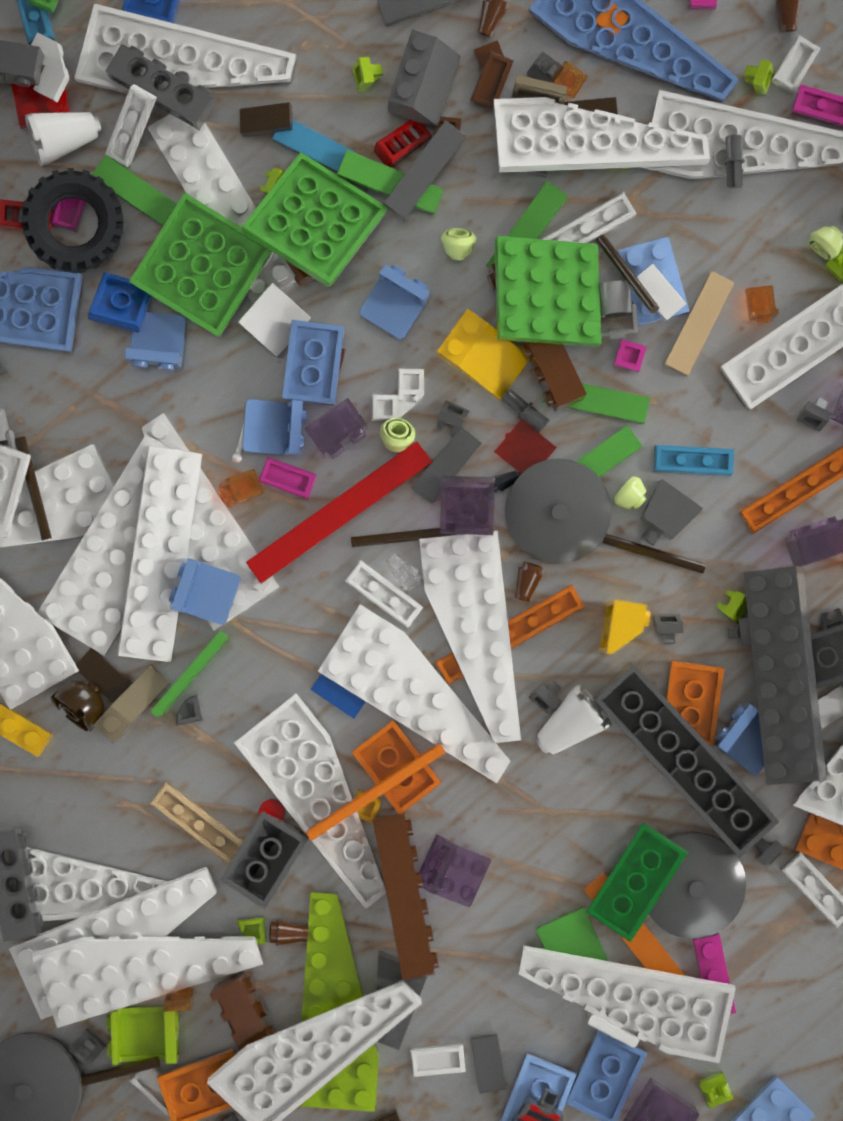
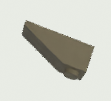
[93,665,171,743]

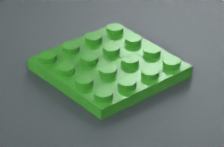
[241,152,388,288]
[129,192,272,338]
[495,236,602,347]

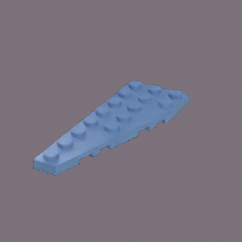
[529,0,740,102]
[0,267,83,353]

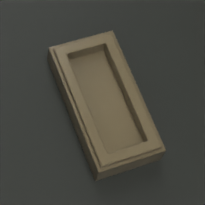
[512,75,567,104]

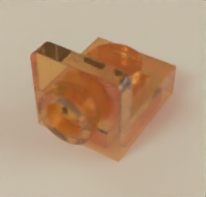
[745,285,779,324]
[219,469,264,508]
[164,986,194,1012]

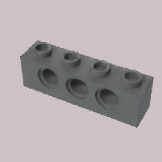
[105,44,215,130]
[0,827,43,942]

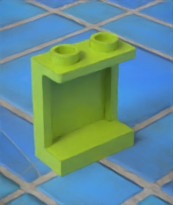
[106,1004,180,1065]

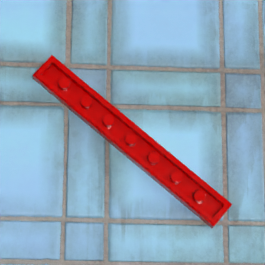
[246,441,432,584]

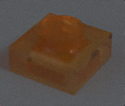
[551,61,588,98]

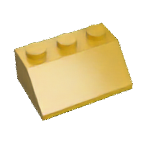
[599,600,650,654]

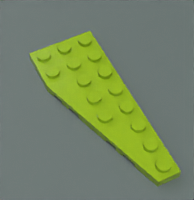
[299,891,379,1112]

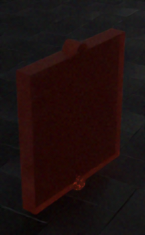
[494,419,557,474]

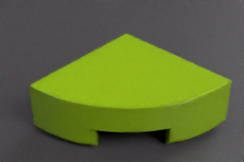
[237,916,267,944]

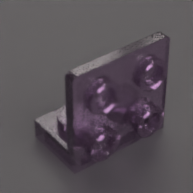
[419,834,491,907]

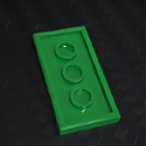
[586,822,689,943]

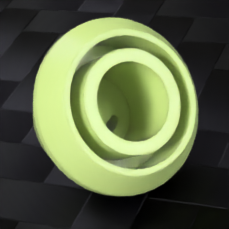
[809,226,843,260]
[441,228,476,260]
[380,418,415,452]
[613,476,647,510]

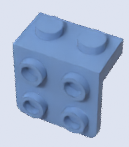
[360,264,430,340]
[125,312,187,371]
[242,399,306,456]
[169,558,241,625]
[714,703,764,775]

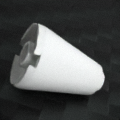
[25,112,101,166]
[537,684,612,755]

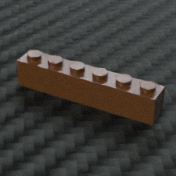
[487,263,587,412]
[373,813,439,981]

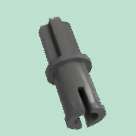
[723,134,745,189]
[501,389,550,433]

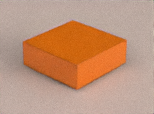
[596,2,630,37]

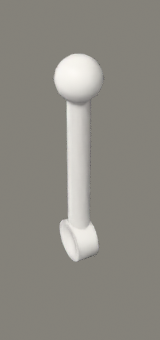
[232,425,244,463]

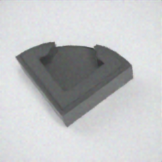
[176,694,203,726]

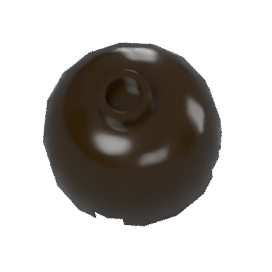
[50,681,104,732]

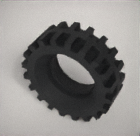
[21,168,124,273]

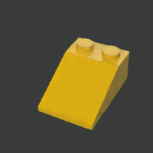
[437,308,530,401]

